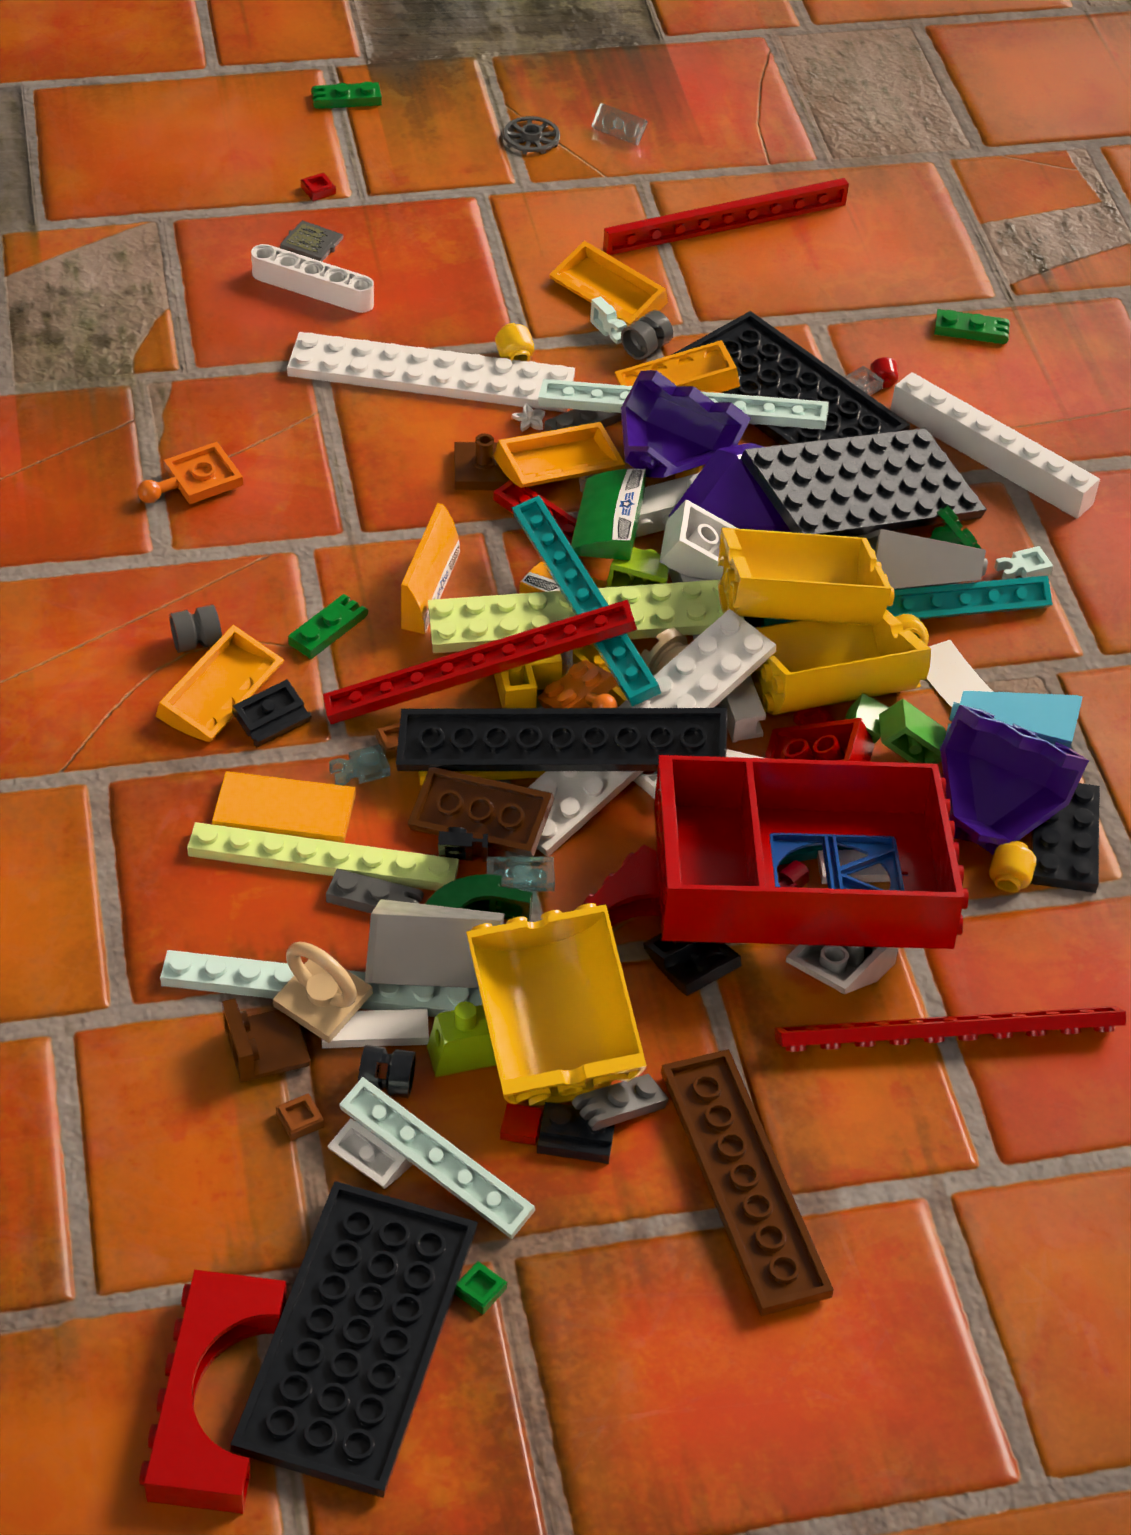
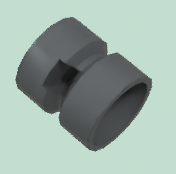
[621,310,673,360]
[169,605,222,653]

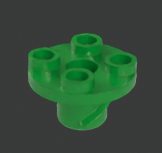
[930,506,982,549]

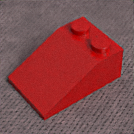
[764,718,874,762]

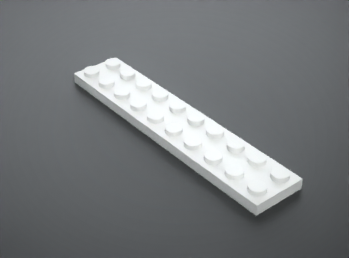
[287,332,575,412]
[528,609,776,857]

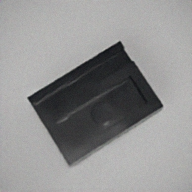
[232,679,312,748]
[438,827,488,862]
[537,1102,615,1164]

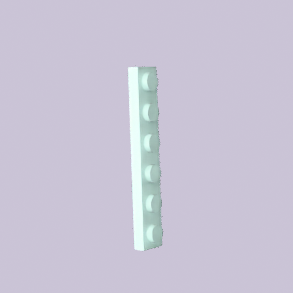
[339,1077,535,1239]

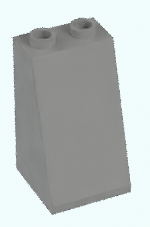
[864,529,988,590]
[365,899,504,988]

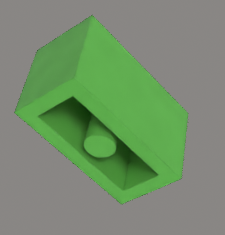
[879,699,946,764]

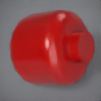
[870,357,899,388]

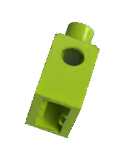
[606,547,669,587]
[427,1001,496,1077]

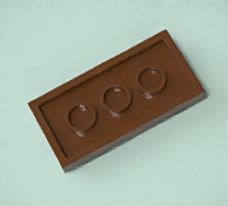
[408,767,555,857]

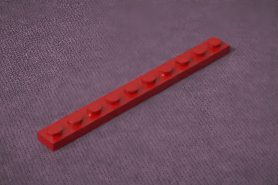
[603,178,849,255]
[323,599,637,725]
[775,1006,1126,1052]

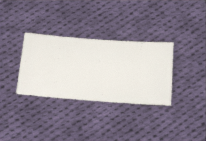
[927,640,993,707]

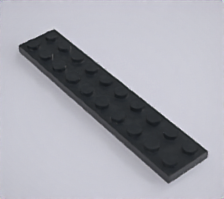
[396,708,728,771]

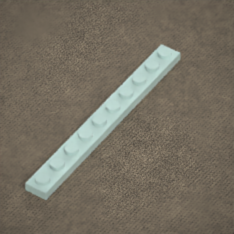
[538,379,829,430]
[160,950,482,1017]

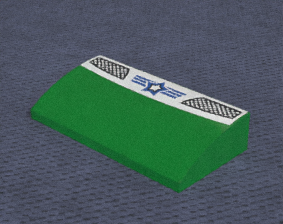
[571,469,646,561]

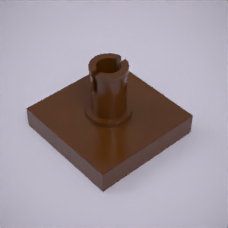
[454,433,510,490]

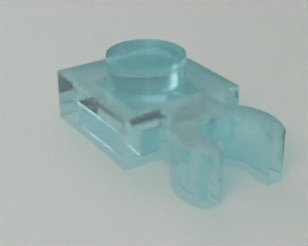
[329,744,390,785]

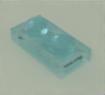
[591,103,648,146]
[486,857,555,891]

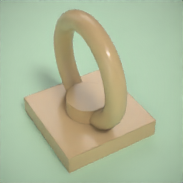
[273,942,373,1043]

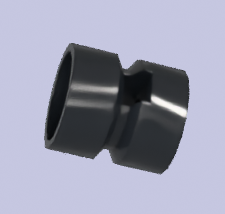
[358,1045,416,1099]

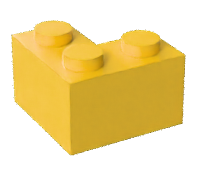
[494,654,563,708]

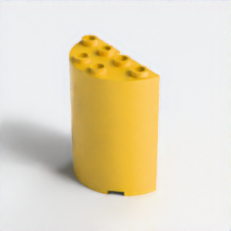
[718,527,894,625]
[751,609,931,715]
[466,903,647,1106]

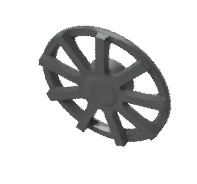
[503,116,560,154]

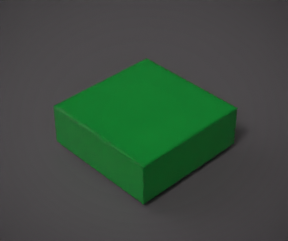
[455,1261,507,1315]

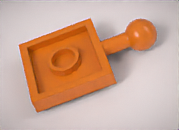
[137,442,244,504]
[537,659,618,708]

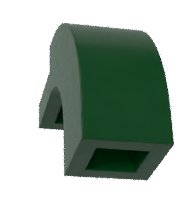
[425,874,533,922]

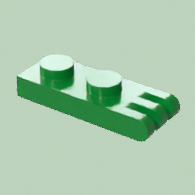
[311,81,382,109]
[934,309,1010,344]
[288,594,369,659]

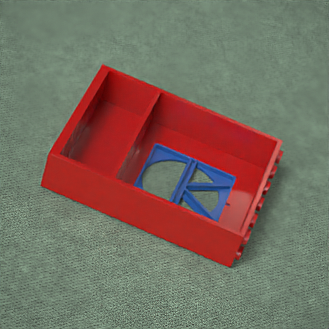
[654,755,969,949]

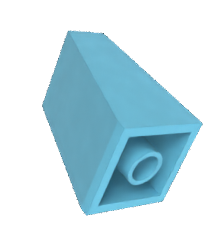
[946,691,1083,748]

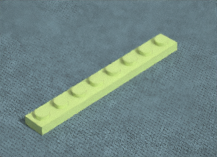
[187,822,459,891]

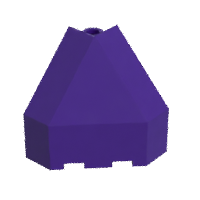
[621,370,751,478]
[668,443,791,532]
[940,705,1089,855]

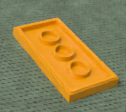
[212,771,356,843]

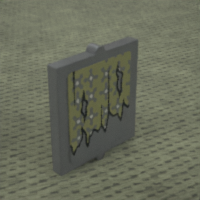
[280,220,343,262]

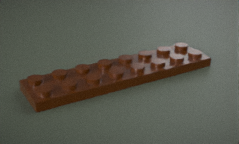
[661,1049,834,1316]

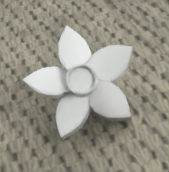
[511,404,545,432]

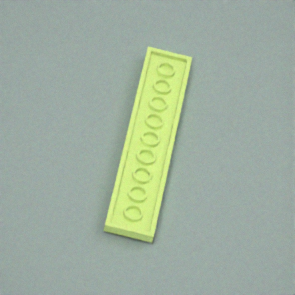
[428,580,744,653]

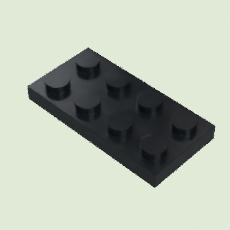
[1030,783,1100,893]

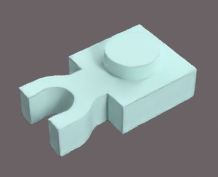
[590,296,627,345]
[994,546,1053,580]

